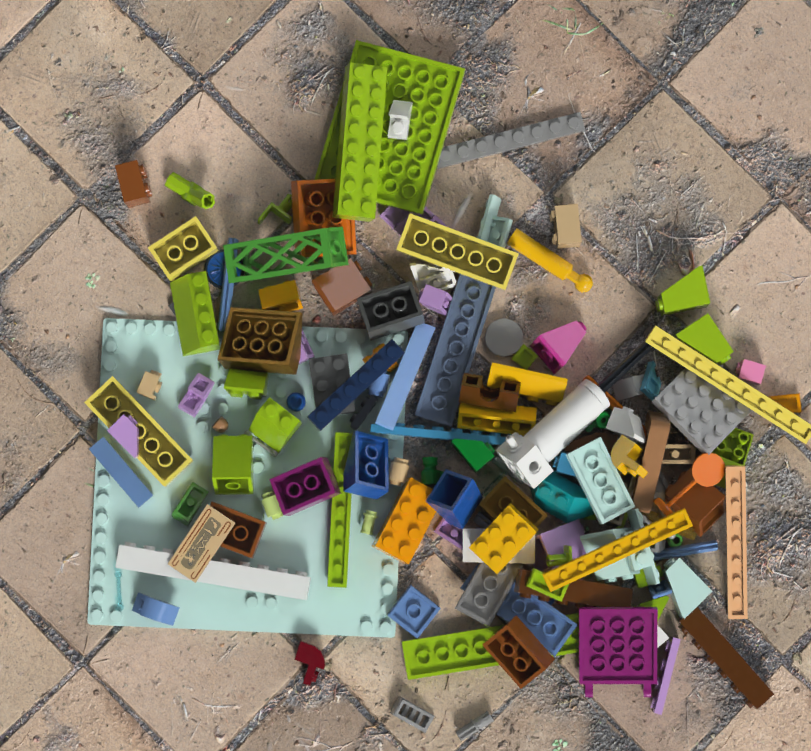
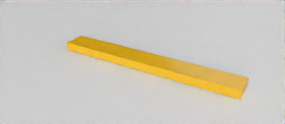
[542,508,693,592]

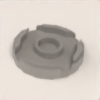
[485,318,523,357]

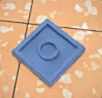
[387,585,441,639]

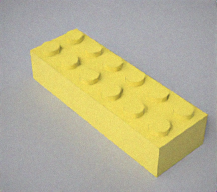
[396,213,519,291]
[84,376,194,487]

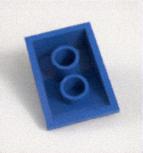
[343,430,389,500]

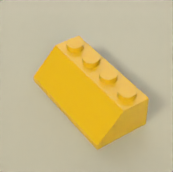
[486,362,568,406]

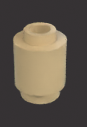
[389,457,409,486]

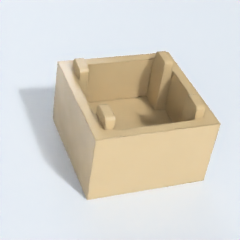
[550,204,582,249]

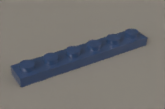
[307,339,405,431]

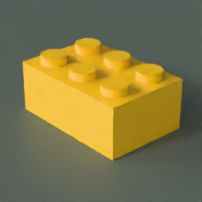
[469,503,539,574]

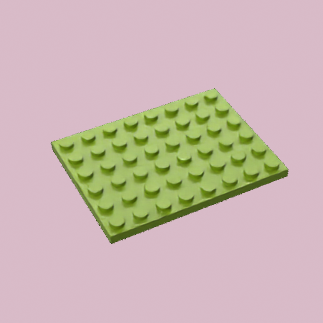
[314,40,466,215]

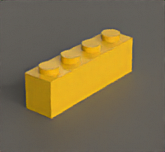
[457,403,537,436]

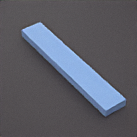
[375,323,435,431]

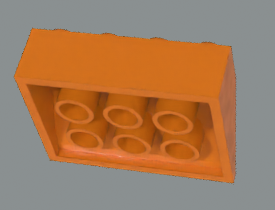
[291,179,357,257]

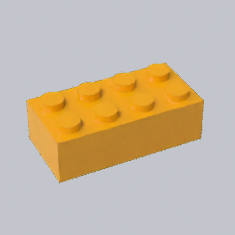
[372,477,436,564]

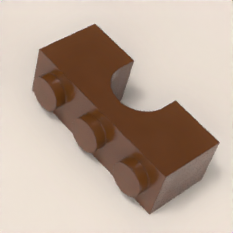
[459,373,521,412]

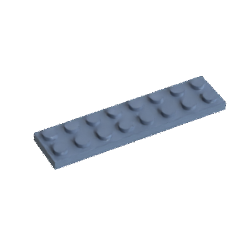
[415,274,496,427]

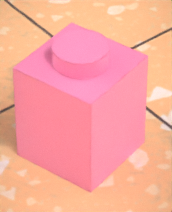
[735,359,766,385]

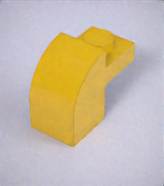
[611,434,648,479]

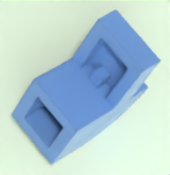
[132,592,180,626]

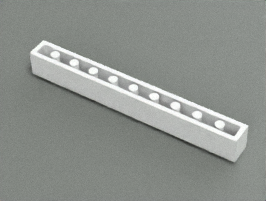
[115,542,311,600]

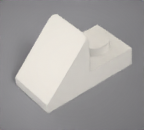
[388,100,413,140]

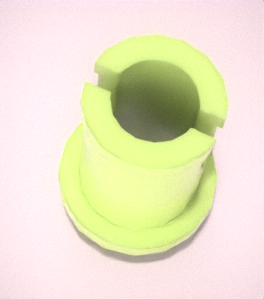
[360,510,378,535]

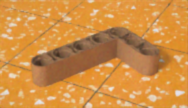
[632,410,670,514]

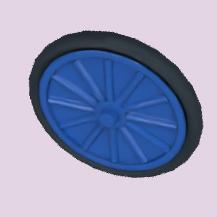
[204,249,244,289]

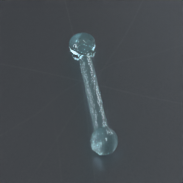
[114,571,124,611]

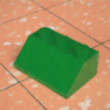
[451,438,495,473]

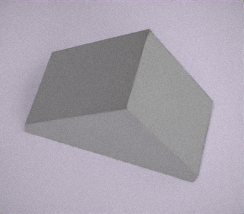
[613,374,644,401]

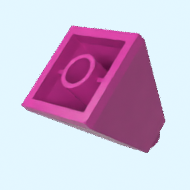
[530,320,586,375]

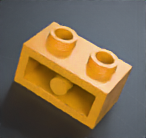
[258,280,303,312]

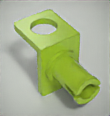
[257,194,292,225]
[546,545,572,567]

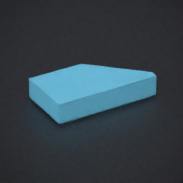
[640,361,661,401]

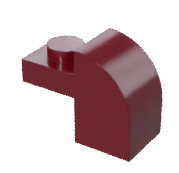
[294,641,325,686]

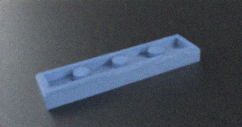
[89,437,153,508]

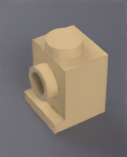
[137,370,162,401]

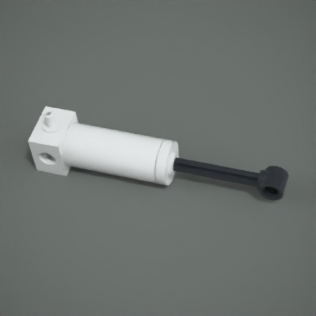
[496,325,668,489]

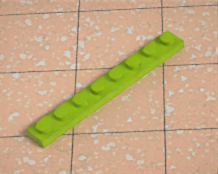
[327,432,353,588]

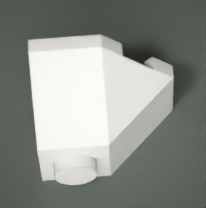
[606,406,646,445]

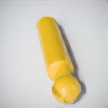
[507,228,593,293]

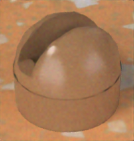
[212,416,229,433]

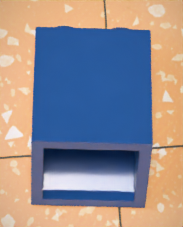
[426,469,483,529]

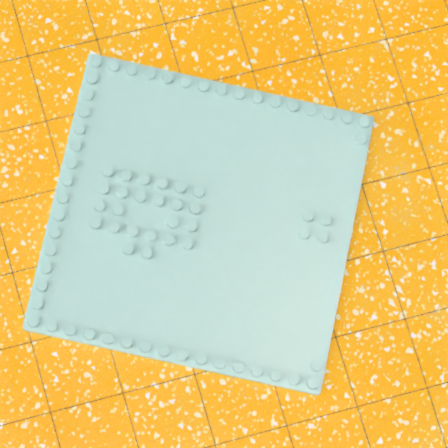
[87,318,408,638]

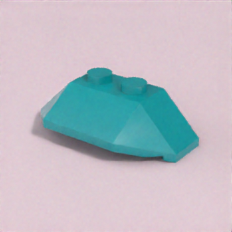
[530,471,594,523]

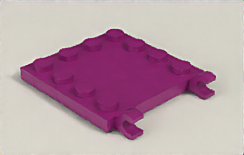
[579,607,658,697]

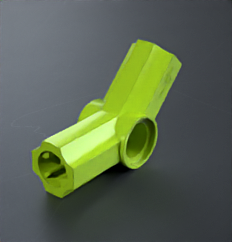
[165,172,215,209]

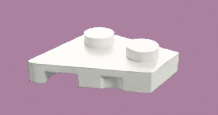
[409,263,457,293]

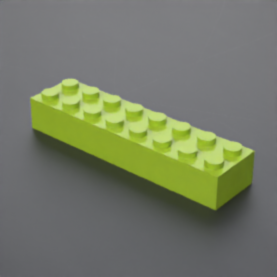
[332,62,388,222]

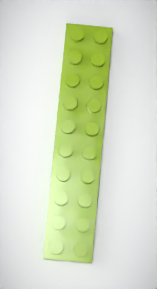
[402,613,579,680]

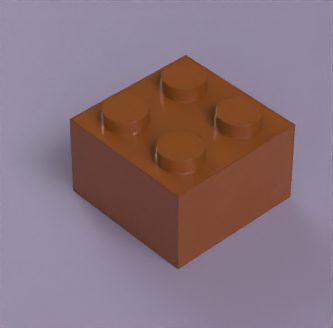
[115,160,153,208]

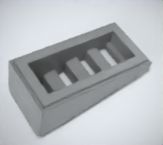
[390,696,435,733]

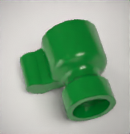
[584,411,610,432]
[421,457,444,485]

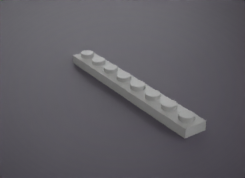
[437,112,585,169]

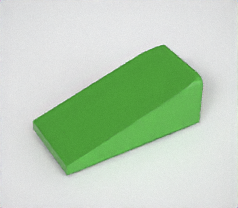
[172,482,209,526]

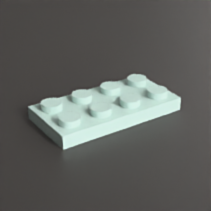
[566,437,635,525]

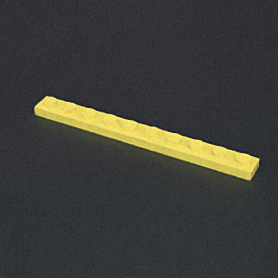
[645,325,811,444]

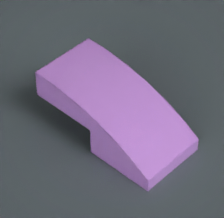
[178,373,215,418]

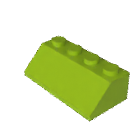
[170,271,220,356]

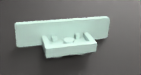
[476,194,513,248]
[621,508,660,585]

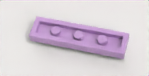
[650,637,681,715]

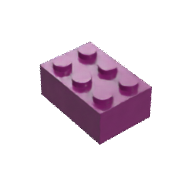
[269,457,342,516]

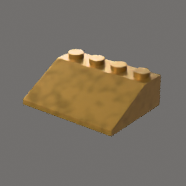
[217,307,302,375]

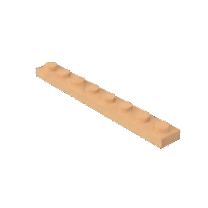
[725,465,748,619]

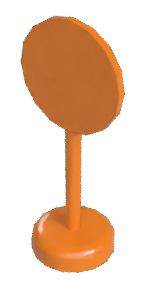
[653,453,725,516]

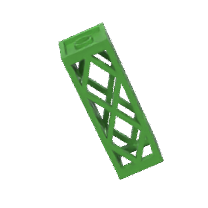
[223,227,349,283]

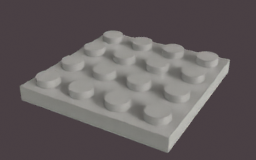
[652,368,752,455]

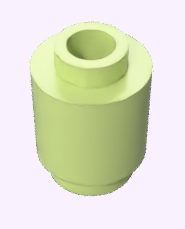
[261,490,283,520]

